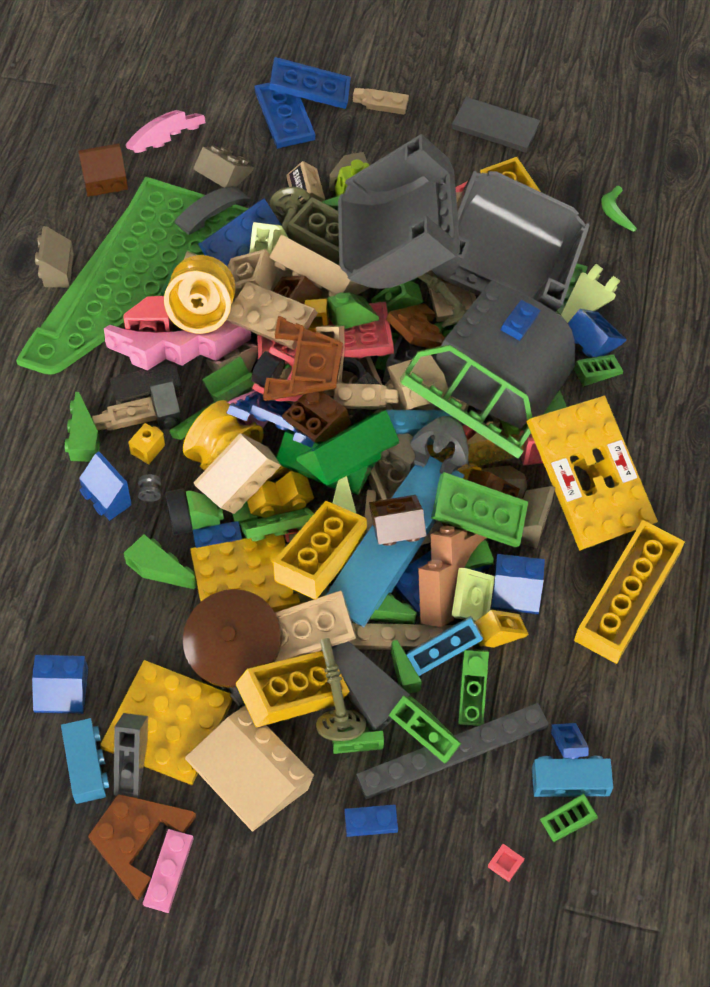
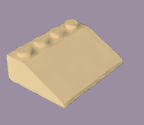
[269,235,369,297]
[185,705,314,832]

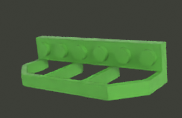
[400,344,532,459]

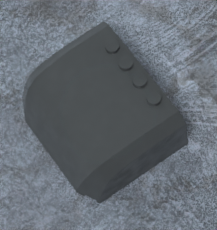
[338,134,460,289]
[432,171,590,312]
[435,280,575,429]

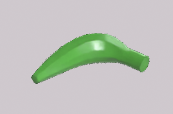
[601,186,637,232]

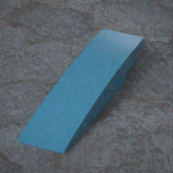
[325,456,464,628]

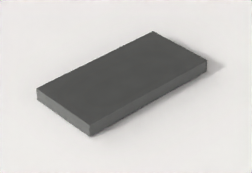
[452,97,540,153]

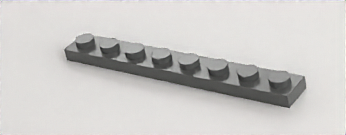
[356,703,549,800]

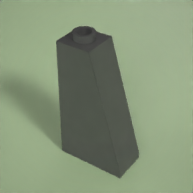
[332,641,410,732]

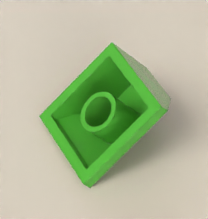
[327,292,379,329]

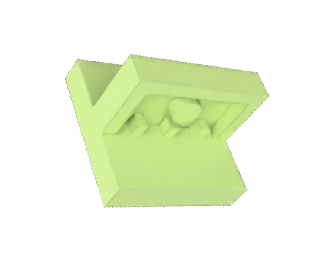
[452,568,495,621]

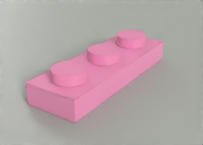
[143,829,193,913]

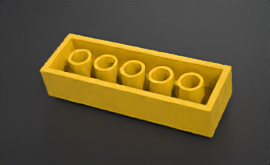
[574,520,685,664]

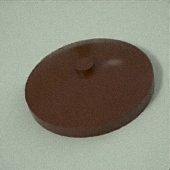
[183,589,282,688]

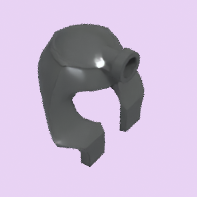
[410,416,469,474]

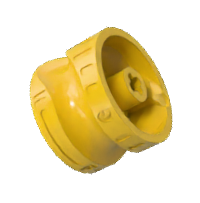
[164,255,235,334]
[183,400,263,471]

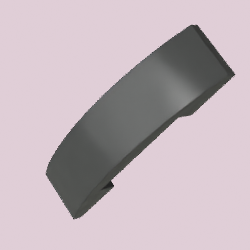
[175,187,250,235]

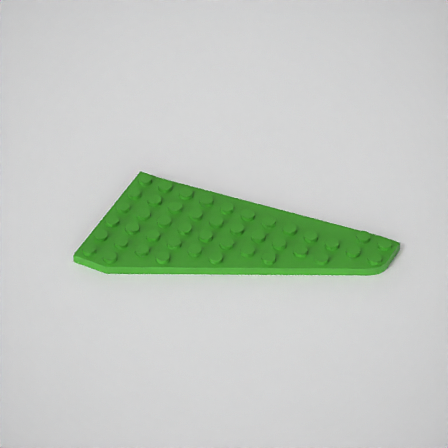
[16,177,249,374]

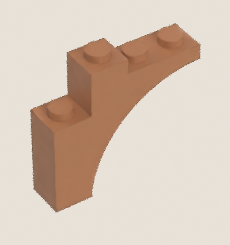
[419,526,487,627]

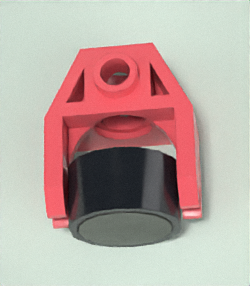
[252,347,303,402]

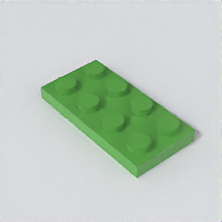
[431,472,528,547]

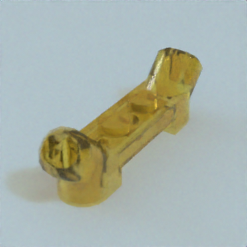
[430,434,525,471]

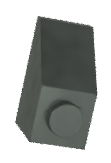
[149,378,181,429]

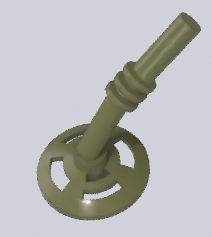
[270,187,311,234]
[418,273,467,327]
[316,638,366,741]

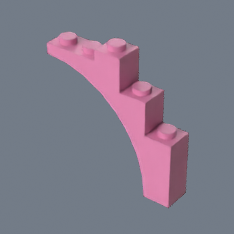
[104,320,251,371]

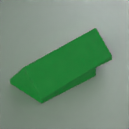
[296,410,399,486]
[276,429,377,495]

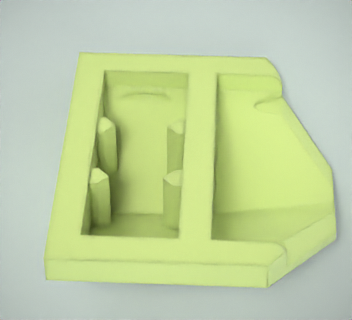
[249,222,288,255]

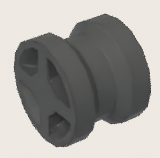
[138,474,161,502]

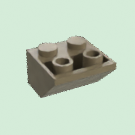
[193,145,254,188]
[35,226,74,288]

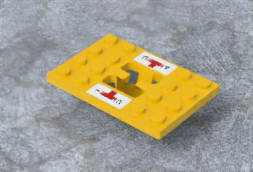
[526,396,658,551]

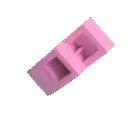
[126,110,206,153]

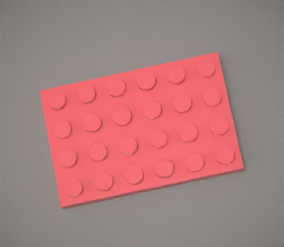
[257,302,394,365]

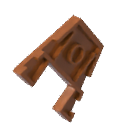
[386,303,445,348]
[263,316,343,401]
[88,794,196,900]

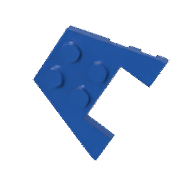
[227,391,314,448]

